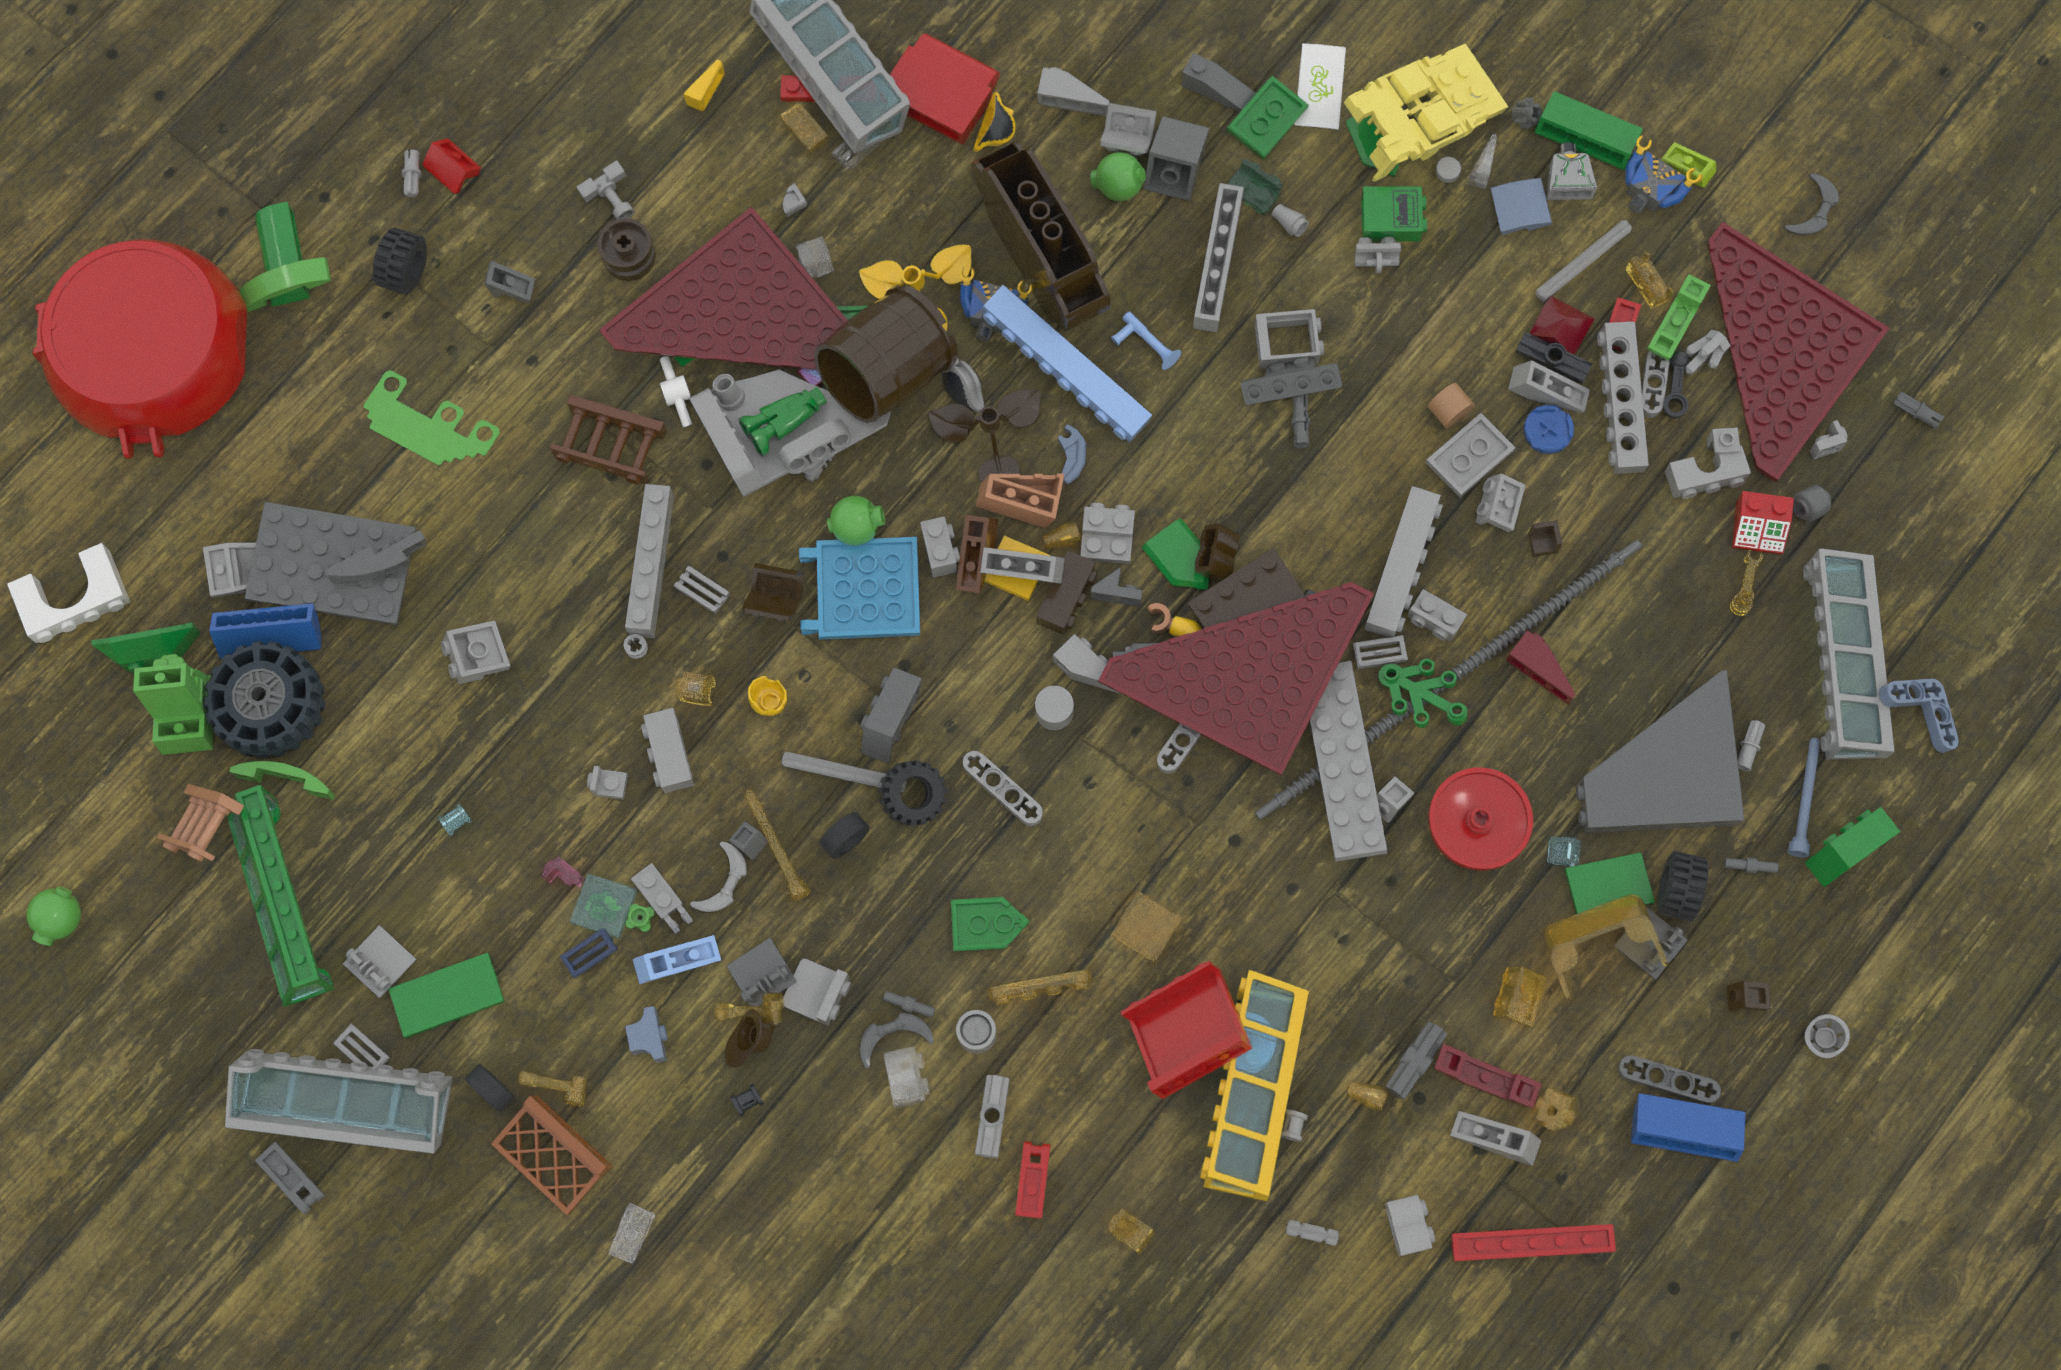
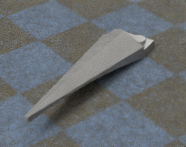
[203,543,256,598]

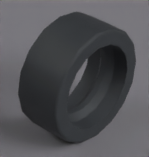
[820,812,870,859]
[464,1064,515,1112]

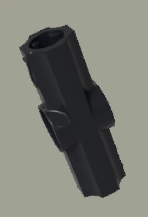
[1515,332,1593,384]

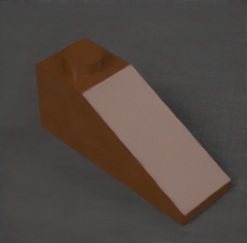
[956,515,999,593]

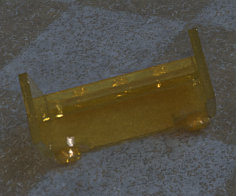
[1544,894,1669,1002]

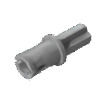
[402,150,422,198]
[1737,720,1765,772]

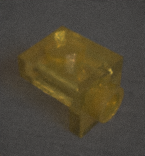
[1108,1208,1155,1254]

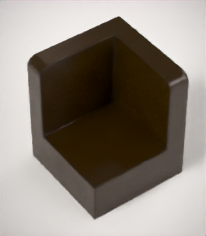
[1528,520,1562,557]

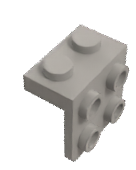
[1100,103,1157,155]
[782,959,851,1026]

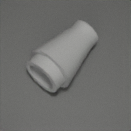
[1272,204,1309,237]

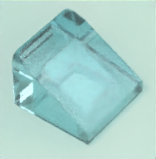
[1547,837,1581,867]

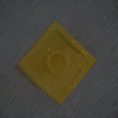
[1111,892,1183,963]

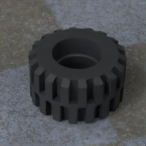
[373,227,427,295]
[878,760,948,826]
[1657,851,1708,922]

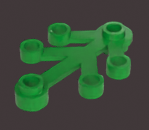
[1379,659,1468,728]

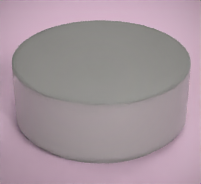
[1436,157,1461,183]

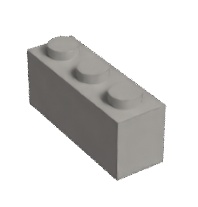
[980,547,1065,583]
[641,708,694,793]

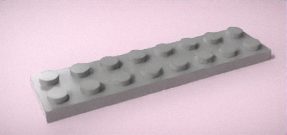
[1310,661,1387,862]

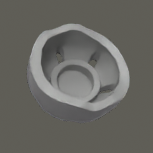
[1805,1014,1850,1058]

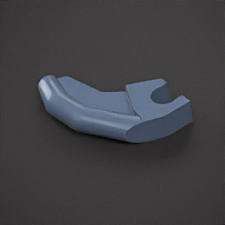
[1058,424,1086,484]

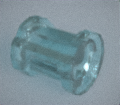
[437,803,472,836]

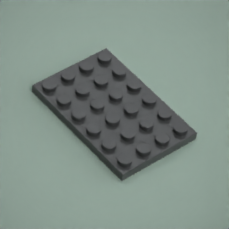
[245,502,417,626]

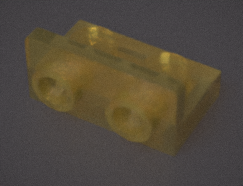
[1493,966,1547,1027]

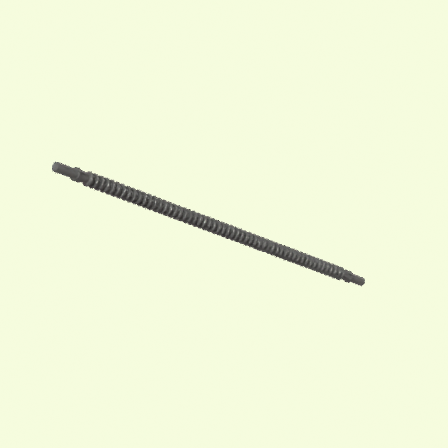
[1254,540,1642,820]

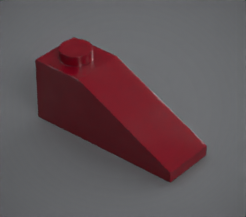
[1506,631,1576,705]

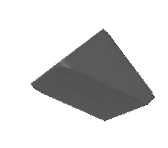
[728,821,768,860]

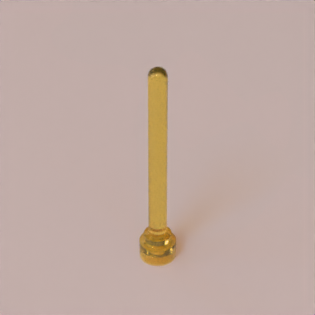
[745,789,811,901]

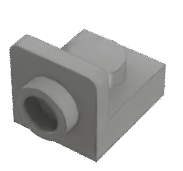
[1810,420,1847,460]
[1706,428,1740,454]
[587,766,628,800]
[1377,777,1414,823]

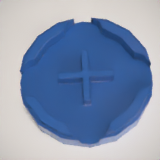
[1523,405,1574,454]

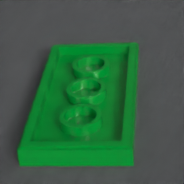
[389,952,505,1039]

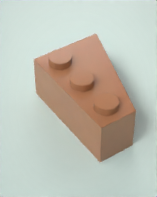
[976,473,1064,528]

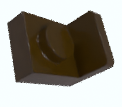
[1727,981,1771,1011]

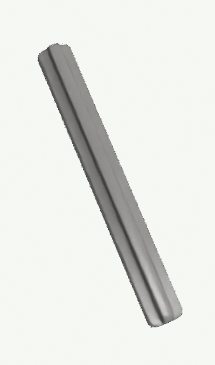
[1535,220,1632,302]
[782,752,907,792]

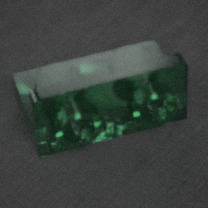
[1227,158,1283,216]

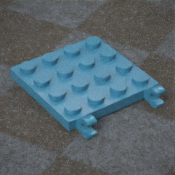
[799,537,920,640]

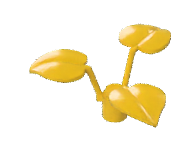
[859,245,972,332]

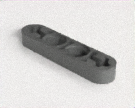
[1617,1055,1721,1104]

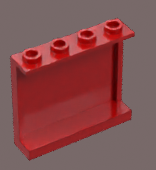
[1121,961,1253,1099]

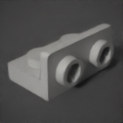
[1476,473,1525,532]
[1407,589,1467,642]

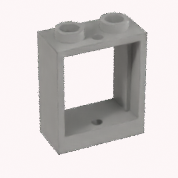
[1254,309,1324,369]

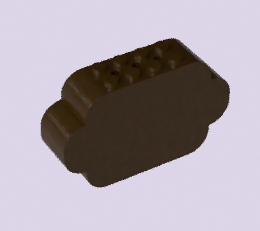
[971,141,1111,332]

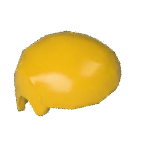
[748,676,787,716]

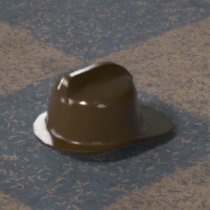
[725,1009,775,1068]

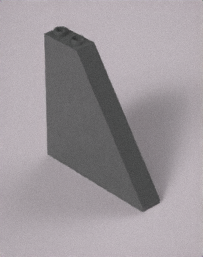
[1576,670,1744,833]

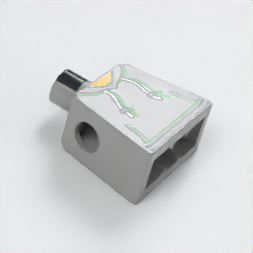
[1546,143,1597,200]

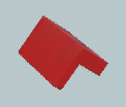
[423,138,481,194]

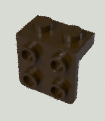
[742,563,804,622]

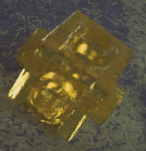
[1535,1088,1577,1131]

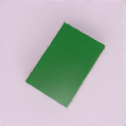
[1226,76,1309,160]
[1564,852,1655,920]

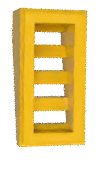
[684,60,725,112]

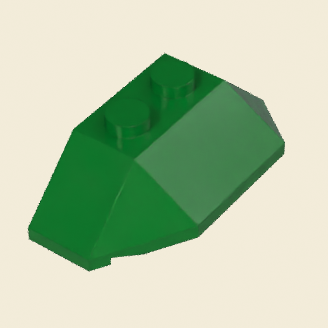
[91,622,200,673]

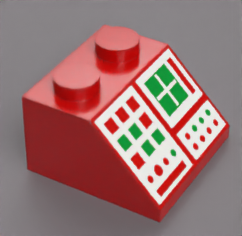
[1732,491,1794,555]

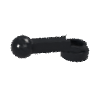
[1663,350,1689,418]

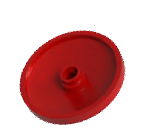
[1428,767,1533,871]

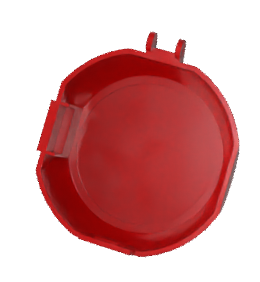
[33,239,247,459]

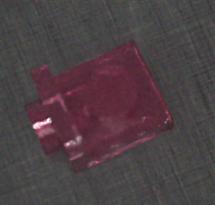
[542,856,585,888]

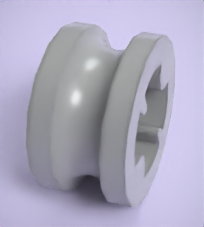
[624,634,648,659]

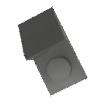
[484,261,535,303]
[1091,568,1143,607]

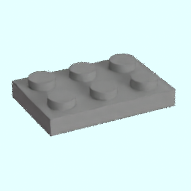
[1426,413,1515,498]

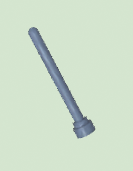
[1788,737,1820,857]

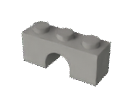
[1665,446,1751,499]

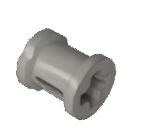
[1281,1110,1308,1142]

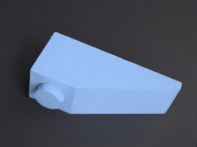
[633,935,721,984]

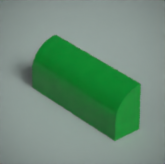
[1535,91,1643,170]
[255,202,310,307]

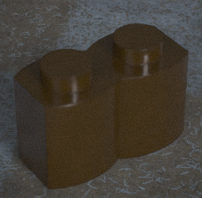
[1195,524,1239,582]

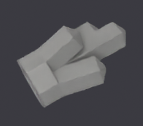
[1685,330,1730,375]

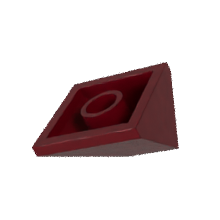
[1530,296,1595,355]

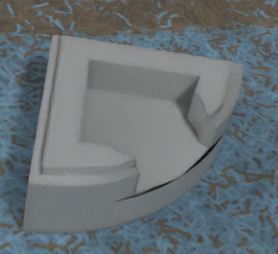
[783,183,807,217]

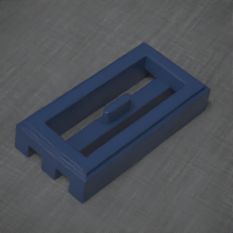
[560,928,619,978]

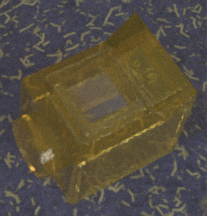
[676,672,716,706]

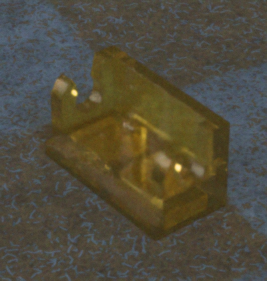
[1626,251,1674,309]

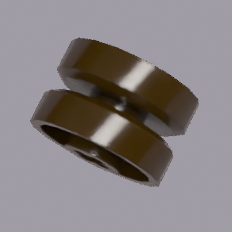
[597,218,656,281]

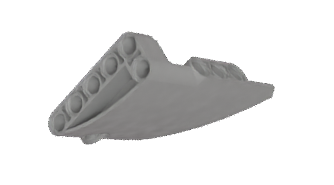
[689,369,891,497]

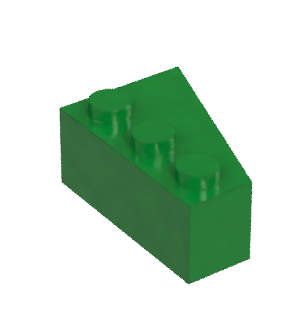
[1805,807,1901,887]

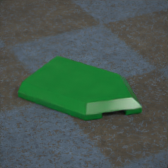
[1346,115,1401,177]
[1142,518,1209,590]
[951,897,1030,952]

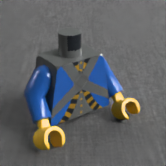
[1625,135,1703,214]
[959,267,1035,342]

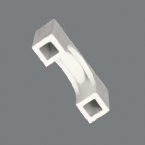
[7,543,130,643]

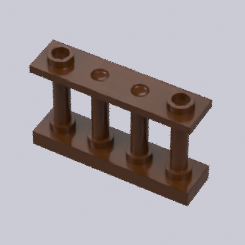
[550,395,667,484]

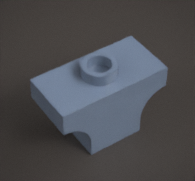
[625,1006,668,1063]

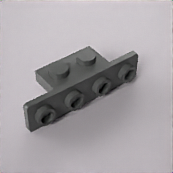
[1241,357,1342,405]

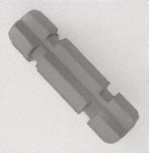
[1286,1220,1339,1245]

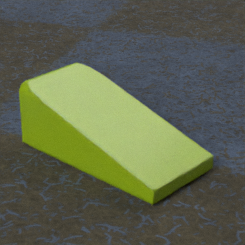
[1661,142,1716,188]

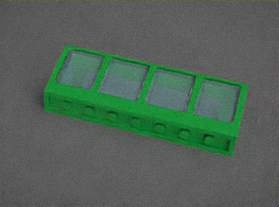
[226,785,335,1007]

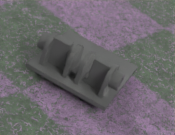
[1614,907,1687,980]
[727,938,797,1009]

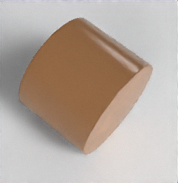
[1428,383,1475,429]

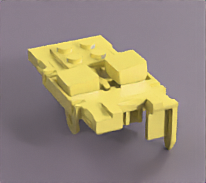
[1344,44,1508,182]

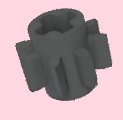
[1512,98,1542,128]

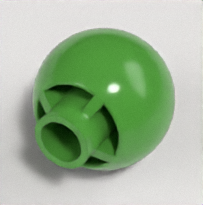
[1090,152,1146,201]
[827,496,885,546]
[26,886,81,946]

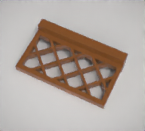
[491,1096,613,1215]

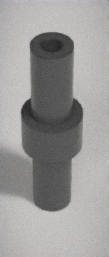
[1724,857,1778,874]
[883,991,936,1018]

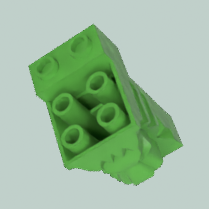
[133,654,214,755]

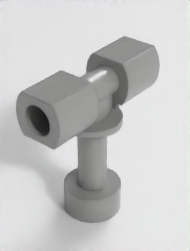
[577,160,634,219]

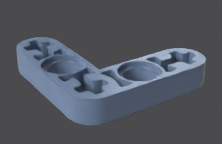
[1879,679,1959,753]

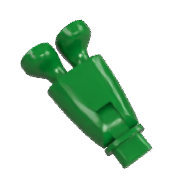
[738,387,827,457]

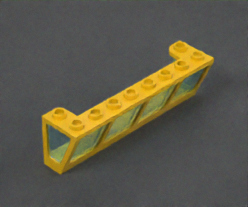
[1200,970,1309,1201]

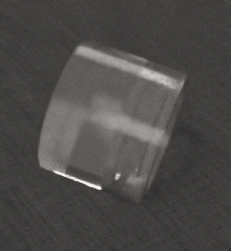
[795,236,834,278]

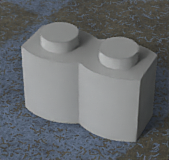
[1385,1195,1435,1256]

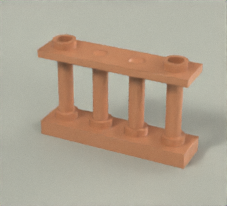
[157,784,244,862]

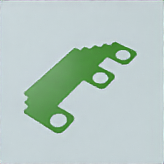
[363,371,500,465]

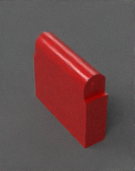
[879,33,1000,145]

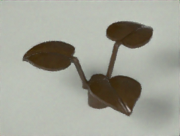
[929,389,1041,483]

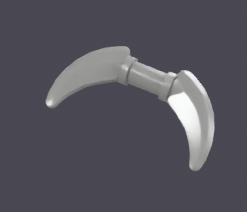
[690,842,747,912]

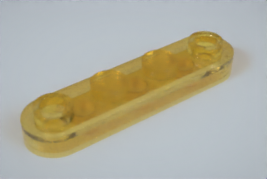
[988,970,1092,1005]

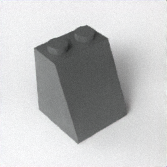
[1144,117,1209,201]

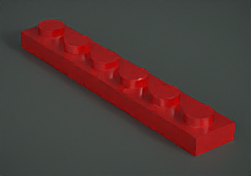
[1451,1224,1616,1262]

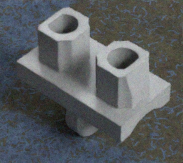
[1354,237,1401,274]

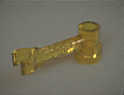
[1730,549,1763,616]
[714,992,784,1024]
[518,1071,588,1107]

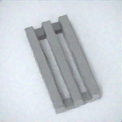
[674,566,730,614]
[1352,635,1408,669]
[333,1024,390,1069]

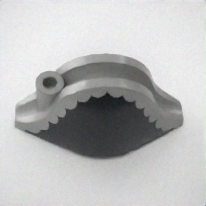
[942,358,984,413]

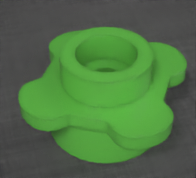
[626,904,655,932]

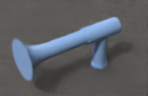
[1111,312,1181,370]

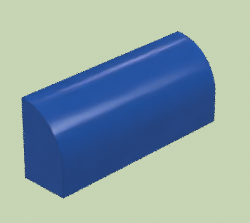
[210,603,321,659]
[1631,1093,1745,1162]

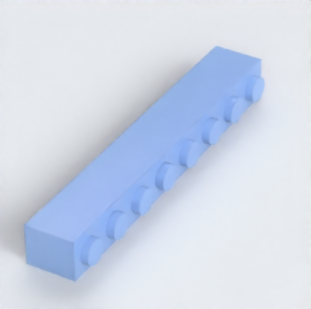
[982,285,1152,442]

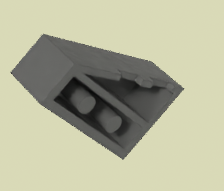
[860,668,922,764]

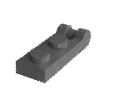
[255,1142,326,1215]

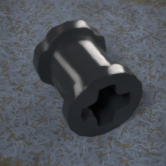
[730,1084,764,1117]

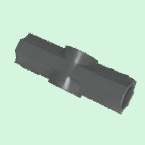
[1385,1022,1447,1100]

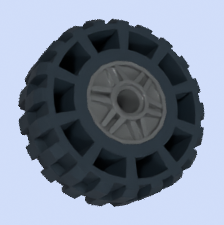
[203,641,325,759]

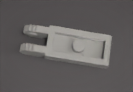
[631,863,693,934]

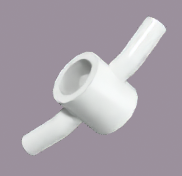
[660,356,692,427]

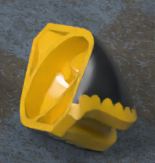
[973,92,1015,152]

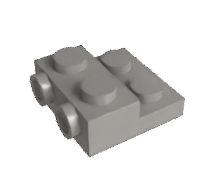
[1080,503,1135,564]
[441,621,510,684]

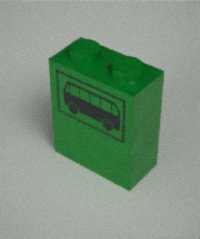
[1361,186,1427,242]

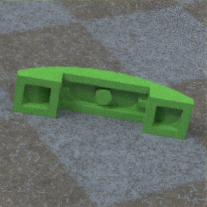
[240,257,331,312]
[1647,274,1711,361]
[229,761,335,800]

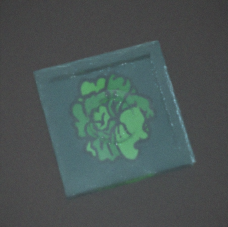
[570,874,637,939]

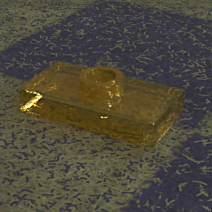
[780,102,829,153]

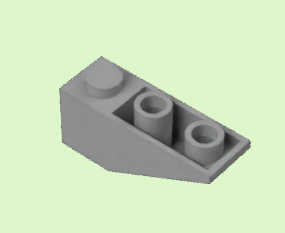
[1053,634,1120,694]

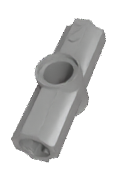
[975,1075,1010,1158]

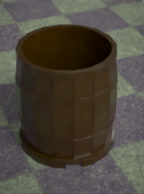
[814,285,958,423]

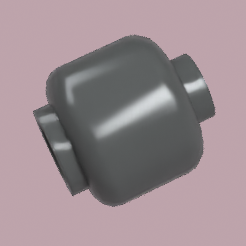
[1793,485,1831,522]

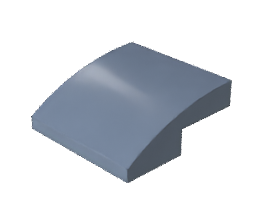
[1491,178,1552,235]

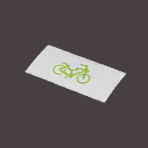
[1295,43,1346,129]

